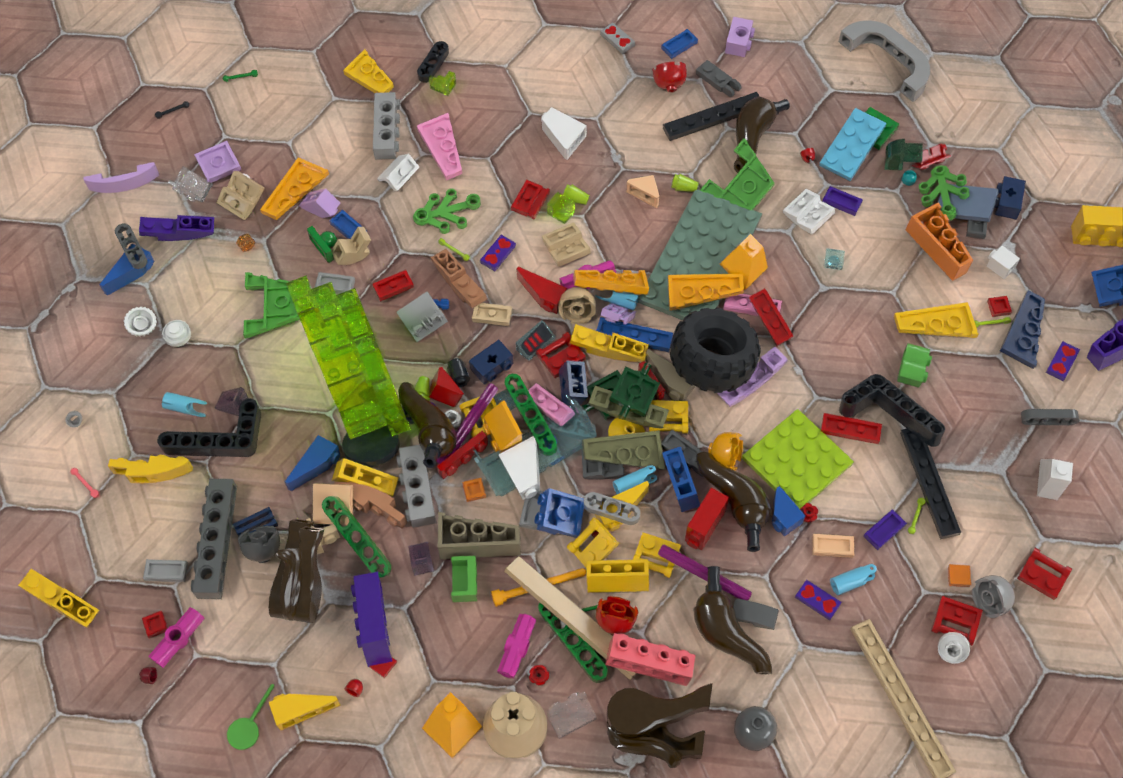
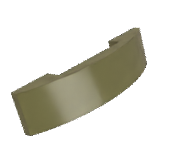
[589,386,669,428]

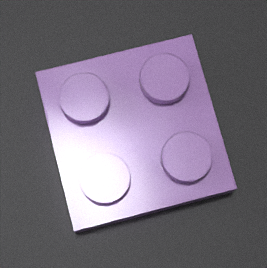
[194,141,241,184]

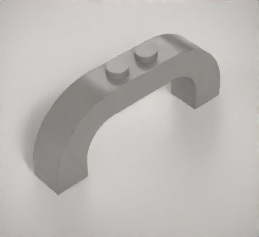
[838,21,930,102]

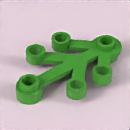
[919,165,970,220]
[413,188,481,234]

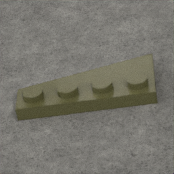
[582,431,665,470]

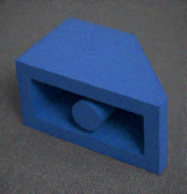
[771,486,805,536]

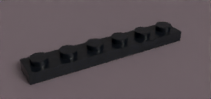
[663,92,760,141]
[900,429,961,540]

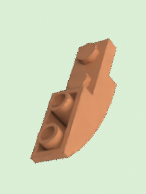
[431,249,487,308]
[334,482,407,529]

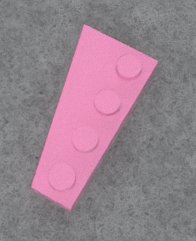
[417,113,462,181]

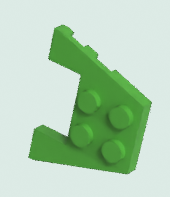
[700,138,775,210]
[243,272,301,338]

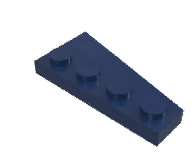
[999,290,1045,369]

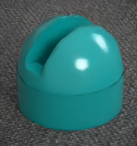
[902,170,917,186]

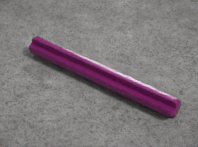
[437,383,498,464]
[658,545,752,601]

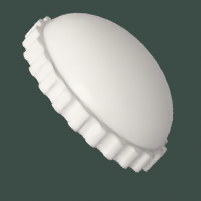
[124,307,157,337]

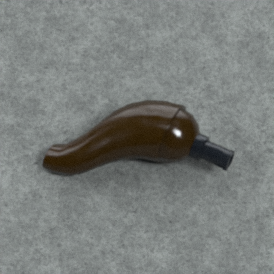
[734,96,790,173]
[398,382,456,468]
[696,452,772,552]
[693,566,772,675]

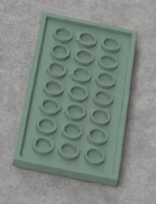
[638,189,762,320]

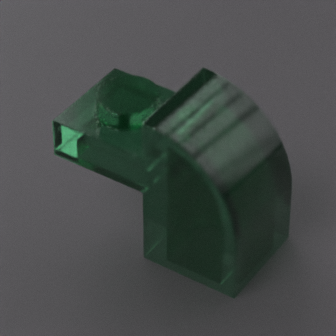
[884,139,923,170]

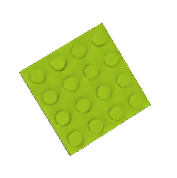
[742,409,854,509]

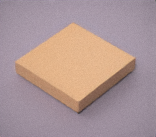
[313,483,353,525]

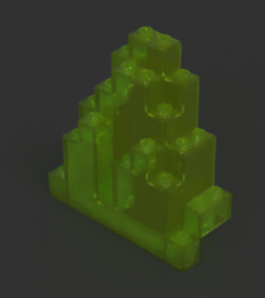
[286,275,410,439]

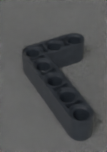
[839,374,945,447]
[157,398,261,457]

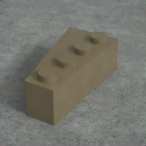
[438,512,521,559]

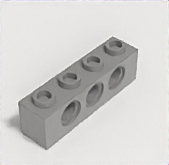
[373,92,400,160]
[396,445,436,528]

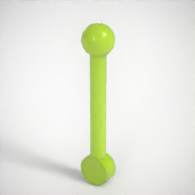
[438,238,470,261]
[974,317,1011,328]
[908,498,926,534]

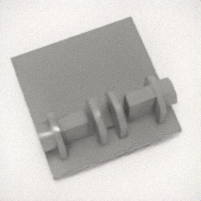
[396,292,448,342]

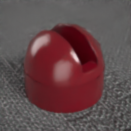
[139,667,157,684]

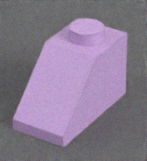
[299,188,340,218]

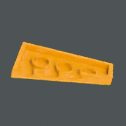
[573,270,649,295]
[668,274,744,311]

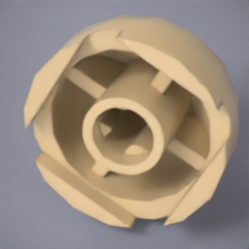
[558,287,596,324]

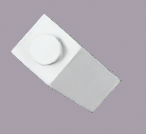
[541,107,586,160]
[499,436,540,500]
[1037,459,1073,500]

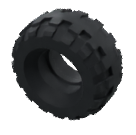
[670,308,761,393]

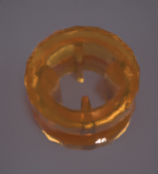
[236,234,255,252]

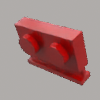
[511,180,550,220]

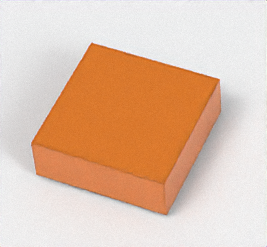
[462,478,486,502]
[948,564,971,587]

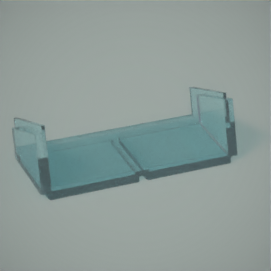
[473,395,597,496]

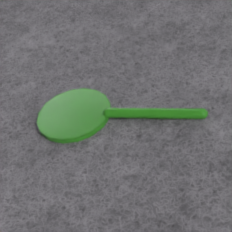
[227,684,274,750]

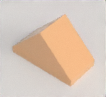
[627,175,659,208]

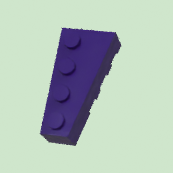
[1087,319,1123,371]
[351,572,392,667]

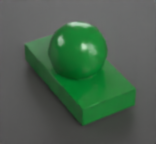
[307,226,337,263]

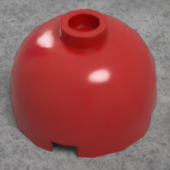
[652,62,687,92]
[596,596,639,636]

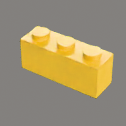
[587,559,649,593]

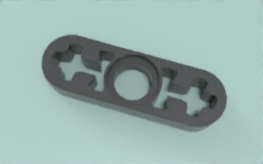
[115,223,147,269]
[1021,409,1080,426]

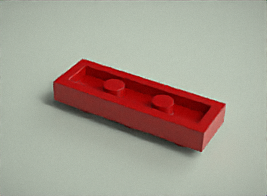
[748,288,794,346]
[821,413,882,444]
[437,431,488,479]

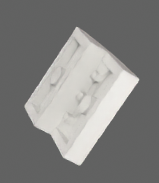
[783,189,835,234]

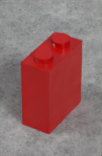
[685,487,729,550]

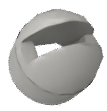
[65,411,82,427]

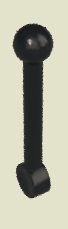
[155,101,189,119]

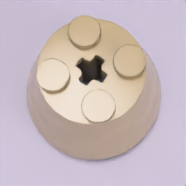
[483,692,547,758]

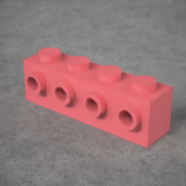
[605,633,695,686]

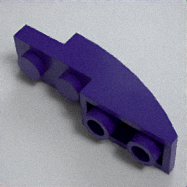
[139,215,214,241]

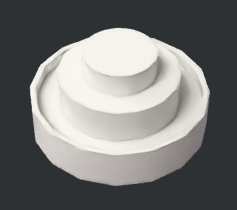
[162,320,191,347]
[938,632,970,664]

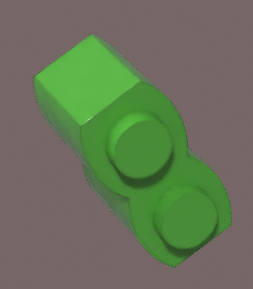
[897,343,932,388]

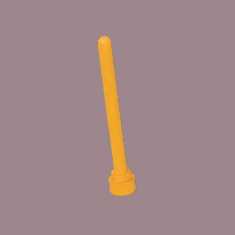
[491,568,587,607]

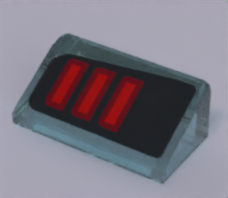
[515,320,556,361]

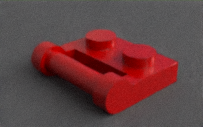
[536,332,586,378]
[1017,547,1072,600]
[931,596,983,646]

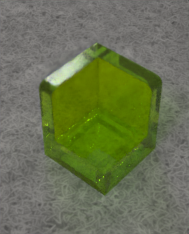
[429,71,456,96]
[547,192,575,224]

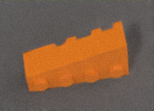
[905,202,973,281]

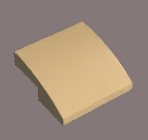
[217,171,264,220]
[542,222,591,267]

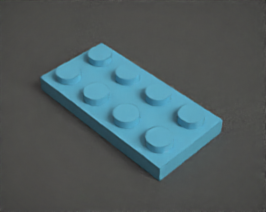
[819,108,886,181]

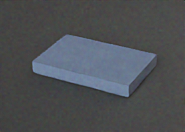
[938,184,998,222]

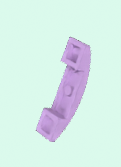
[83,162,159,193]
[717,347,788,407]

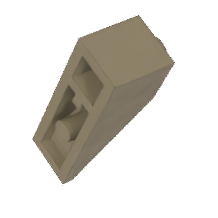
[646,349,695,401]

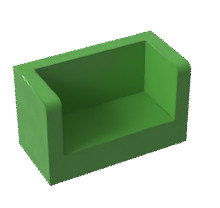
[451,556,477,602]

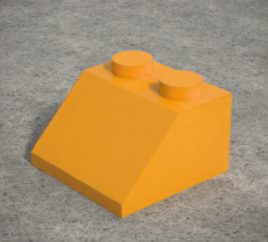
[482,400,522,453]

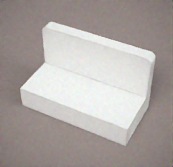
[377,154,419,191]

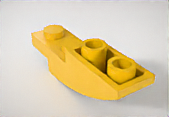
[570,324,649,362]
[108,454,193,483]
[18,569,99,628]

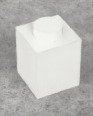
[986,246,1020,279]

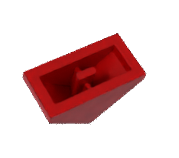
[429,367,464,407]

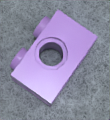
[725,17,755,57]

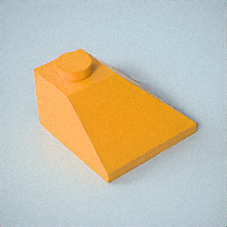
[720,234,768,290]
[422,692,482,759]

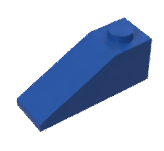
[99,243,155,295]
[285,435,341,491]
[662,447,700,512]

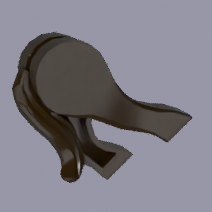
[269,519,325,623]
[607,683,713,768]

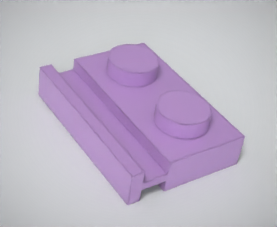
[601,303,636,324]

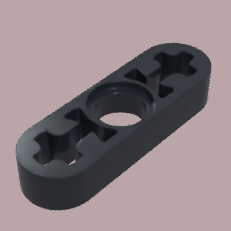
[417,41,449,83]

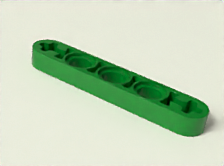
[504,373,557,456]
[322,496,391,578]
[538,602,608,683]

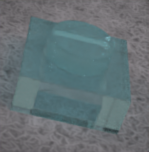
[824,248,845,270]
[493,389,519,410]

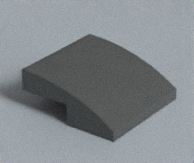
[581,441,625,480]

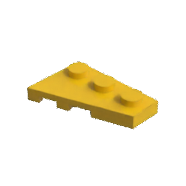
[343,49,394,93]

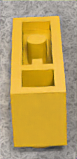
[331,458,398,497]
[595,481,649,532]
[269,694,341,731]

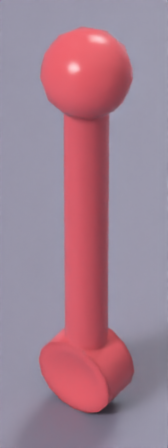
[70,468,99,498]

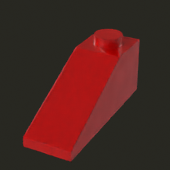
[516,266,567,314]

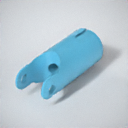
[595,290,639,311]
[162,392,207,417]
[612,465,657,494]
[830,564,877,595]

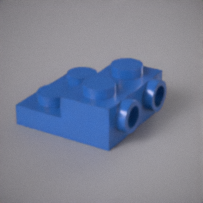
[1091,265,1123,307]
[534,488,584,538]

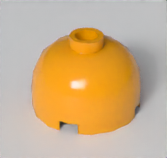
[708,432,743,471]

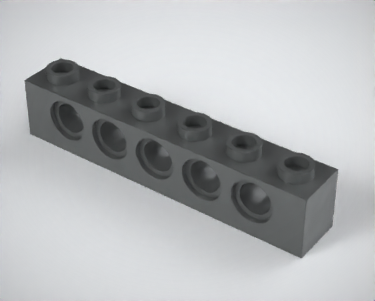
[191,479,237,600]

